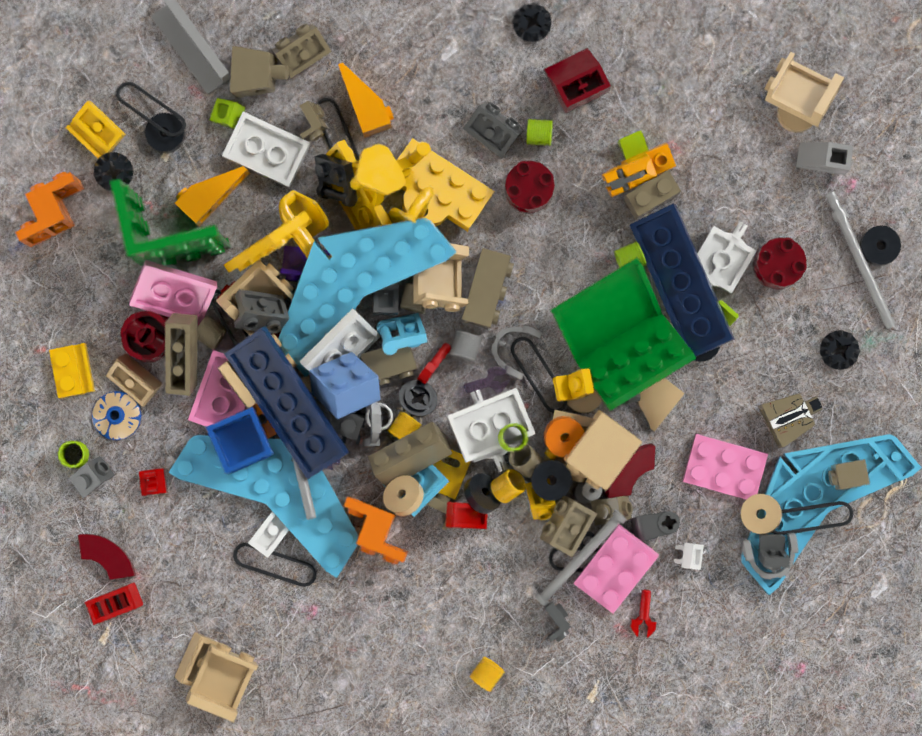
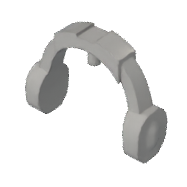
[491,325,543,380]
[363,402,382,448]
[742,533,798,579]

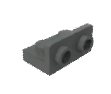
[463,102,523,158]
[234,289,289,334]

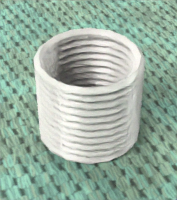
[365,403,394,431]

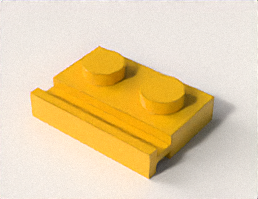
[65,101,126,158]
[49,343,95,399]

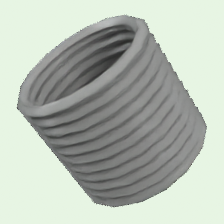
[450,331,482,362]

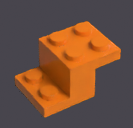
[15,172,84,247]
[344,497,408,565]

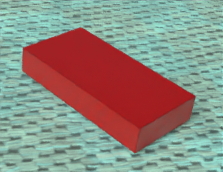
[445,502,488,529]

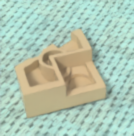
[638,378,685,431]

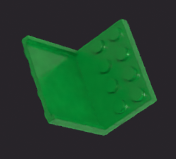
[110,179,230,267]
[550,258,696,411]

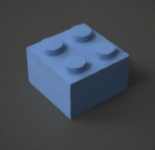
[309,352,380,419]

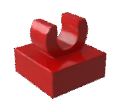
[139,468,168,496]

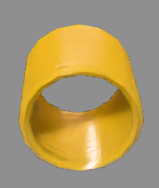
[387,411,422,439]
[491,469,526,503]
[469,656,505,692]

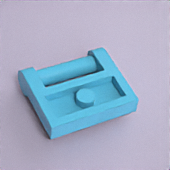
[376,313,427,355]

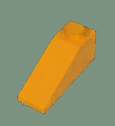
[338,63,394,138]
[175,166,250,227]

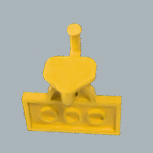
[388,138,495,232]
[326,140,431,230]
[224,190,333,273]

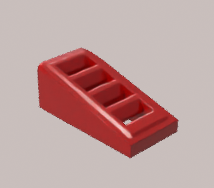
[85,582,143,625]

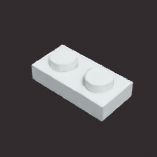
[248,511,289,558]

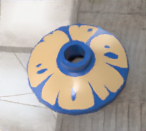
[92,391,142,440]

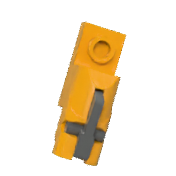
[602,143,676,197]

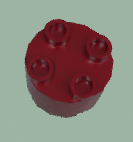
[505,160,555,214]
[753,237,807,290]
[120,311,167,362]

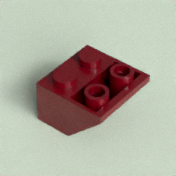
[544,48,611,113]

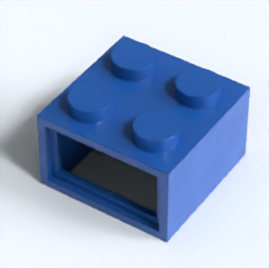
[206,407,275,475]

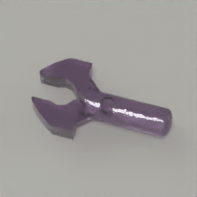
[463,366,510,394]

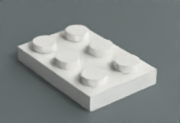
[222,112,310,188]
[300,309,381,371]
[447,388,536,463]

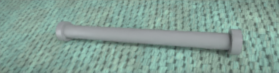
[535,510,627,606]

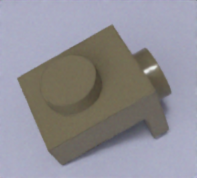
[300,101,328,142]
[426,493,450,530]
[591,496,633,525]

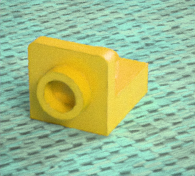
[553,369,594,401]
[526,478,556,520]

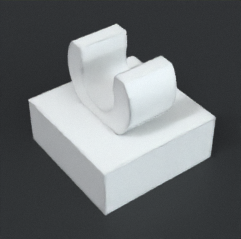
[674,543,704,570]

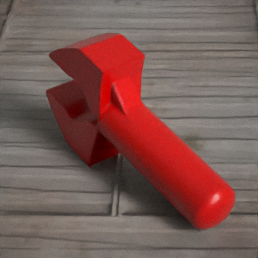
[417,343,452,384]
[630,589,657,638]

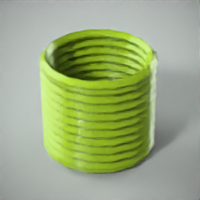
[526,119,553,146]
[614,241,646,268]
[498,423,528,452]
[58,440,89,468]

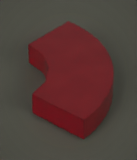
[605,443,656,498]
[78,534,136,580]

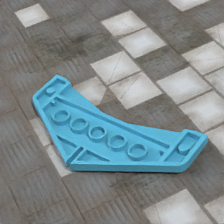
[278,218,457,377]
[741,434,922,595]
[168,435,359,578]

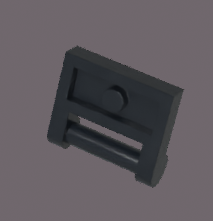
[314,154,357,207]

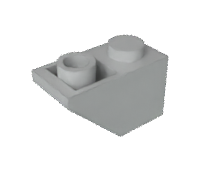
[796,142,854,175]

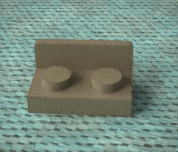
[272,23,332,78]
[540,495,597,557]

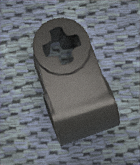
[630,511,680,542]

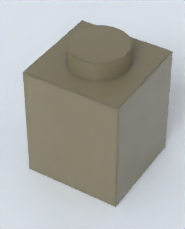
[828,459,870,490]

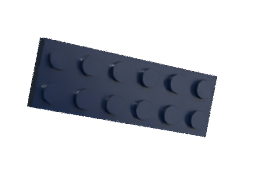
[629,203,735,357]
[224,326,349,480]

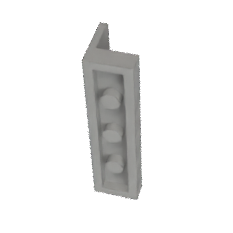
[152,0,231,94]

